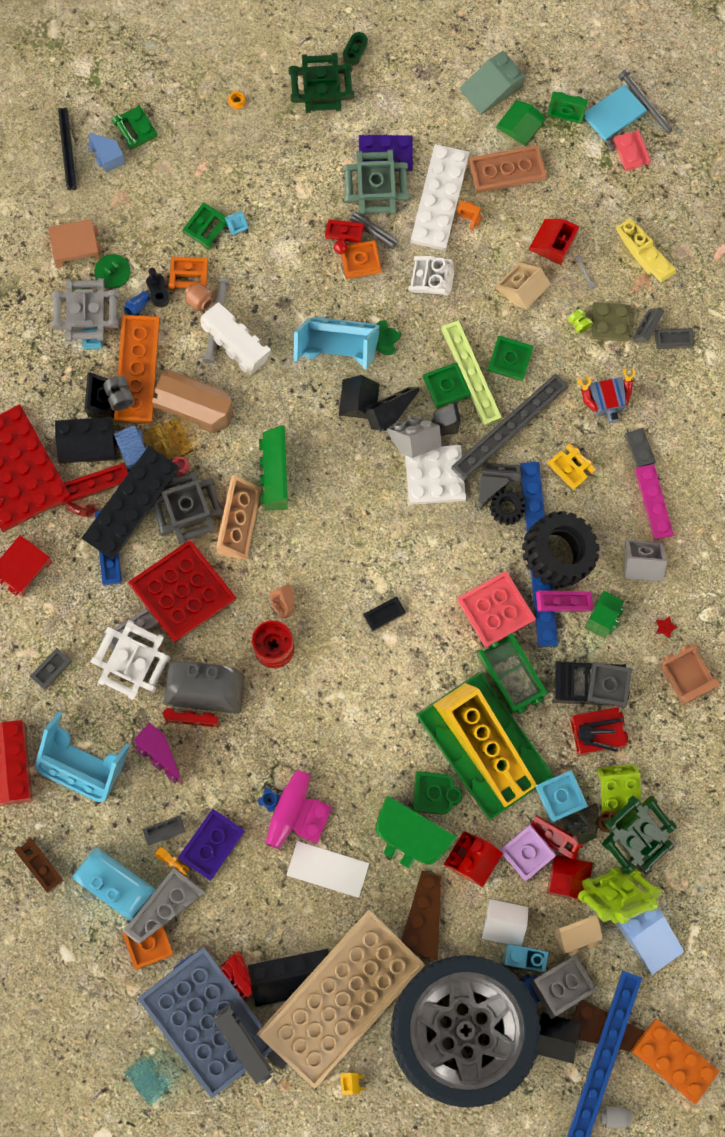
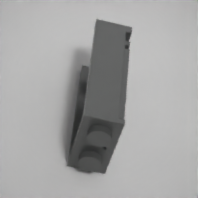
[212,1004,274,1084]

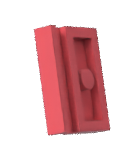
[613,130,651,171]

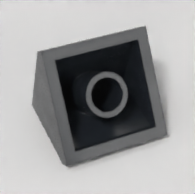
[84,372,115,419]
[338,375,380,419]
[537,1013,583,1064]

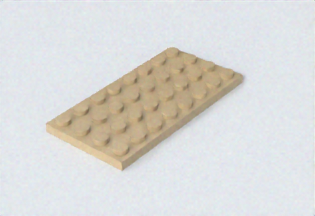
[257,910,425,1089]

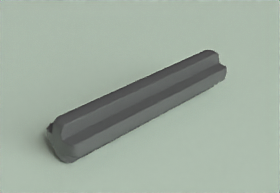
[350,212,398,249]

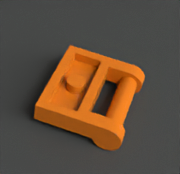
[169,256,208,290]

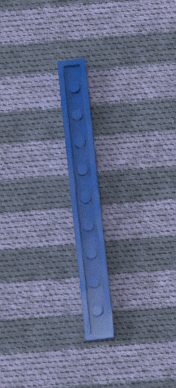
[520,462,558,648]
[567,970,642,1137]

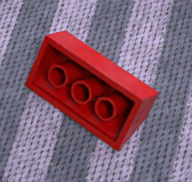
[0,720,33,806]

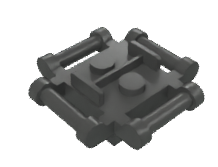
[153,470,224,544]

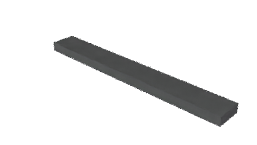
[451,373,569,481]

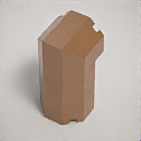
[152,369,234,433]

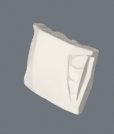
[408,256,454,296]

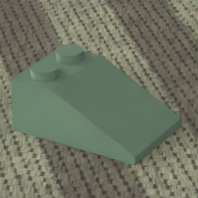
[459,51,525,115]

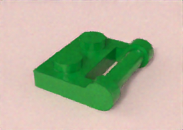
[112,105,158,150]
[182,202,228,250]

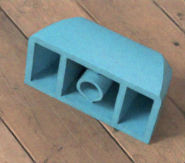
[72,847,156,921]

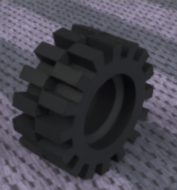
[490,489,525,526]

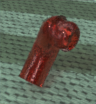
[66,501,96,518]

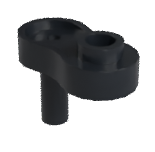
[146,268,170,308]

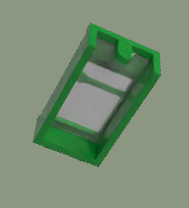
[477,633,547,715]

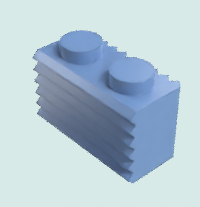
[113,425,148,471]

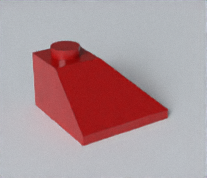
[546,855,593,901]

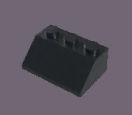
[55,417,116,464]

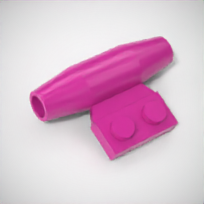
[265,770,332,849]

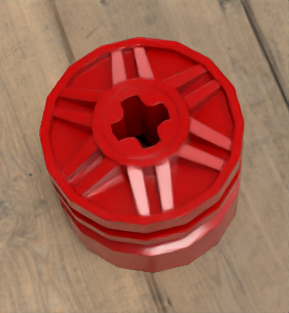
[252,620,295,669]

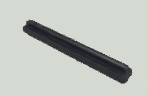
[58,107,77,191]

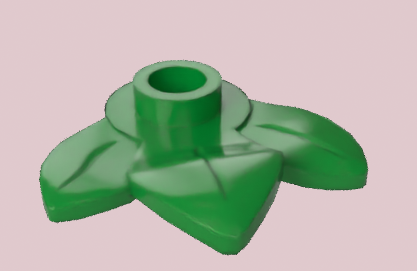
[376,320,402,355]

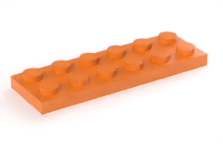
[114,315,160,424]

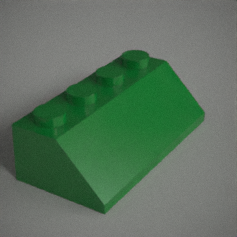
[259,425,288,510]

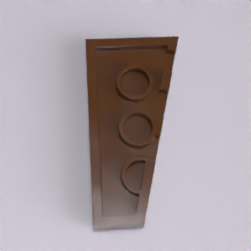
[401,871,441,961]
[571,1000,645,1052]

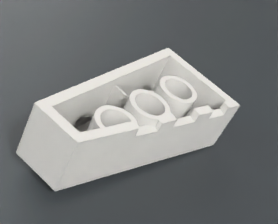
[200,302,271,376]

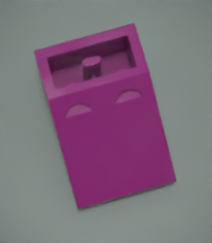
[134,722,183,785]

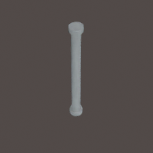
[203,278,230,363]

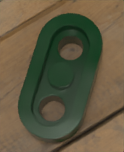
[343,32,368,66]

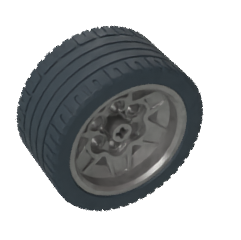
[391,955,541,1108]

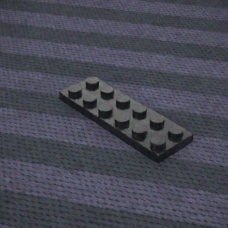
[81,446,180,561]

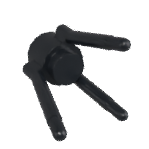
[578,718,623,752]

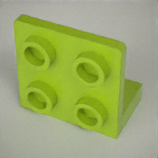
[597,764,641,812]

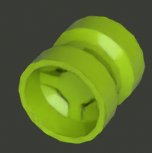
[567,308,593,334]

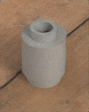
[601,1107,632,1129]

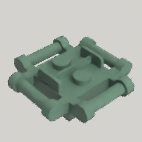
[343,150,409,215]

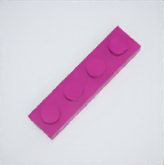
[635,464,674,540]

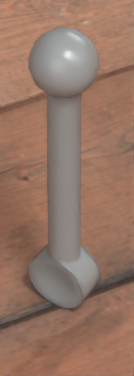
[575,255,596,290]

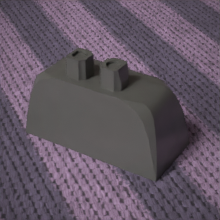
[163,661,245,714]

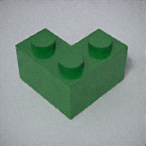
[584,591,625,639]

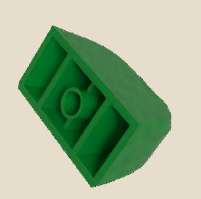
[375,795,457,869]

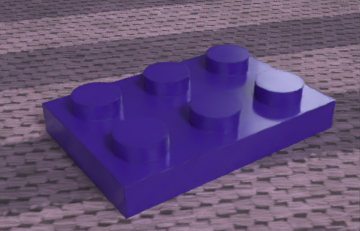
[359,135,413,171]
[178,808,245,881]

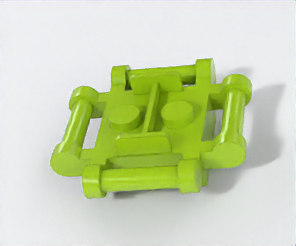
[578,866,662,924]

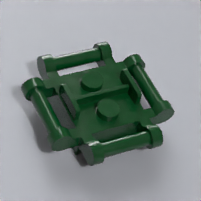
[288,53,355,113]
[602,795,677,875]

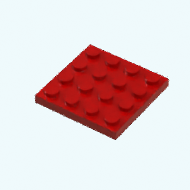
[128,540,237,644]

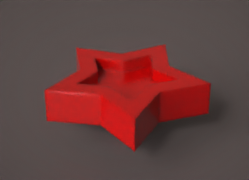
[656,616,678,639]

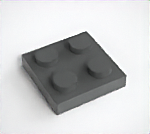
[587,662,632,708]

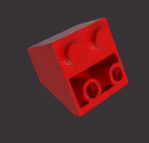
[529,219,580,265]
[443,831,503,888]

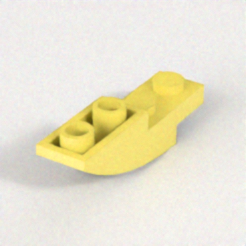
[616,218,676,283]

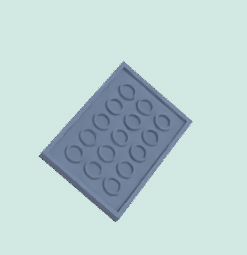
[137,946,273,1099]

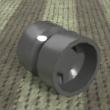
[103,376,135,411]

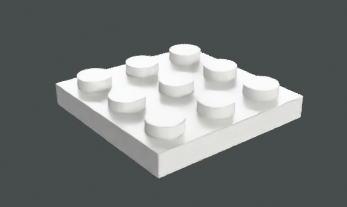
[405,445,466,505]

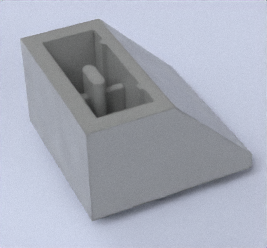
[387,416,442,458]

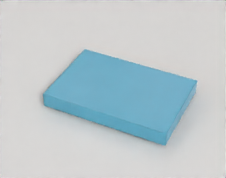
[584,85,647,142]

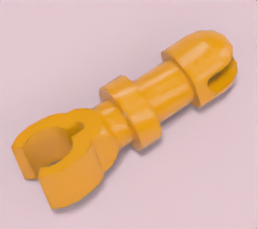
[154,847,190,876]

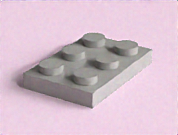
[530,955,597,1019]

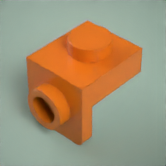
[457,200,482,231]

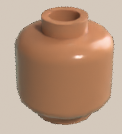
[185,283,213,311]

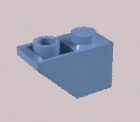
[87,133,125,172]

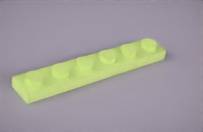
[441,320,502,426]

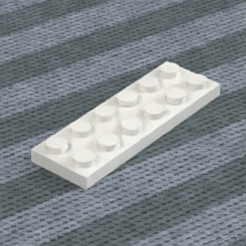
[410,144,470,251]

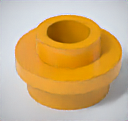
[228,91,246,109]

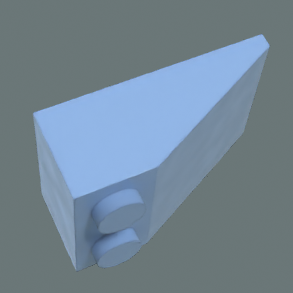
[616,909,684,975]

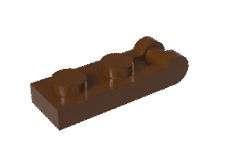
[14,837,64,893]

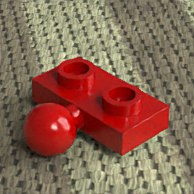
[325,219,364,255]

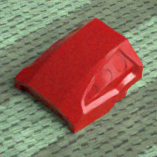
[220,951,252,1000]

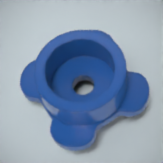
[258,788,281,812]

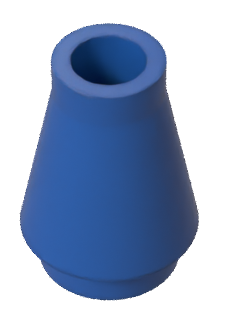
[124,291,151,316]

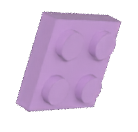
[500,824,556,882]

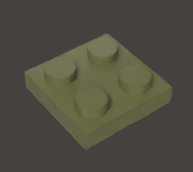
[592,302,630,342]

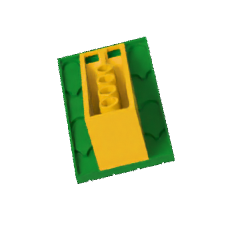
[416,672,554,820]

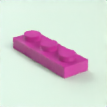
[536,591,593,612]

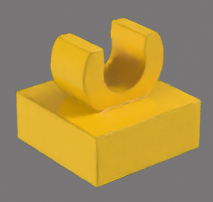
[340,1072,365,1095]

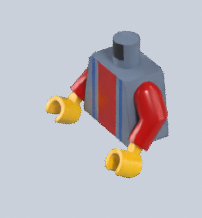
[577,368,635,423]

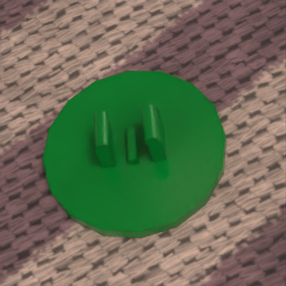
[94,254,131,289]

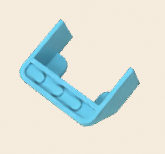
[294,317,379,369]
[35,711,130,802]

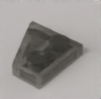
[562,803,599,845]

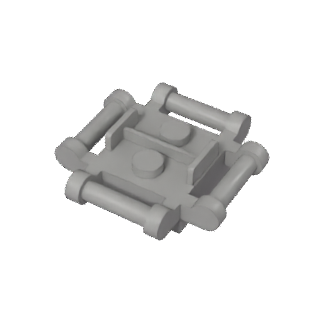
[51,278,119,342]

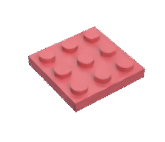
[457,571,536,649]

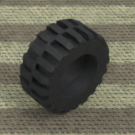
[522,511,600,588]

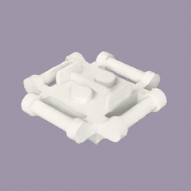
[90,620,171,700]

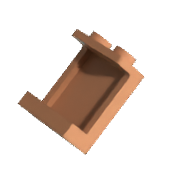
[48,219,102,268]
[660,644,720,706]

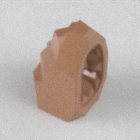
[270,584,295,619]

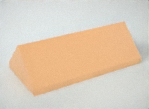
[216,475,262,560]

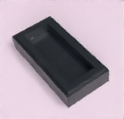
[363,596,406,632]

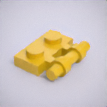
[547,443,597,491]

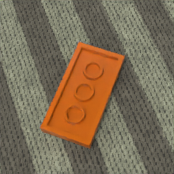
[631,1018,720,1105]

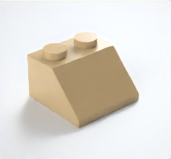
[495,262,551,309]
[554,914,603,956]

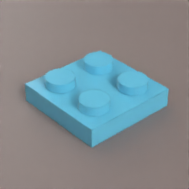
[535,770,588,823]

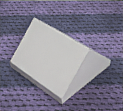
[482,899,529,947]

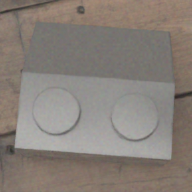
[623,539,667,582]

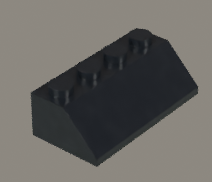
[248,949,329,1007]

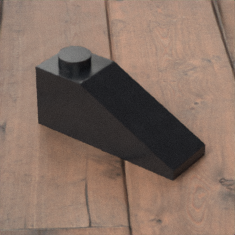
[364,387,420,432]

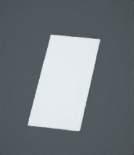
[286,841,369,898]

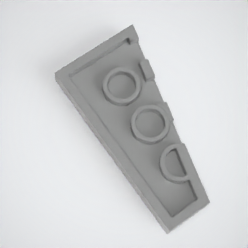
[123,868,205,944]

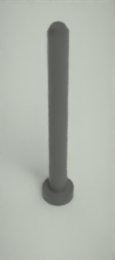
[618,69,672,134]

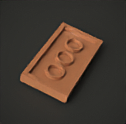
[468,145,547,193]

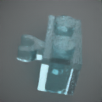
[124,1056,170,1106]

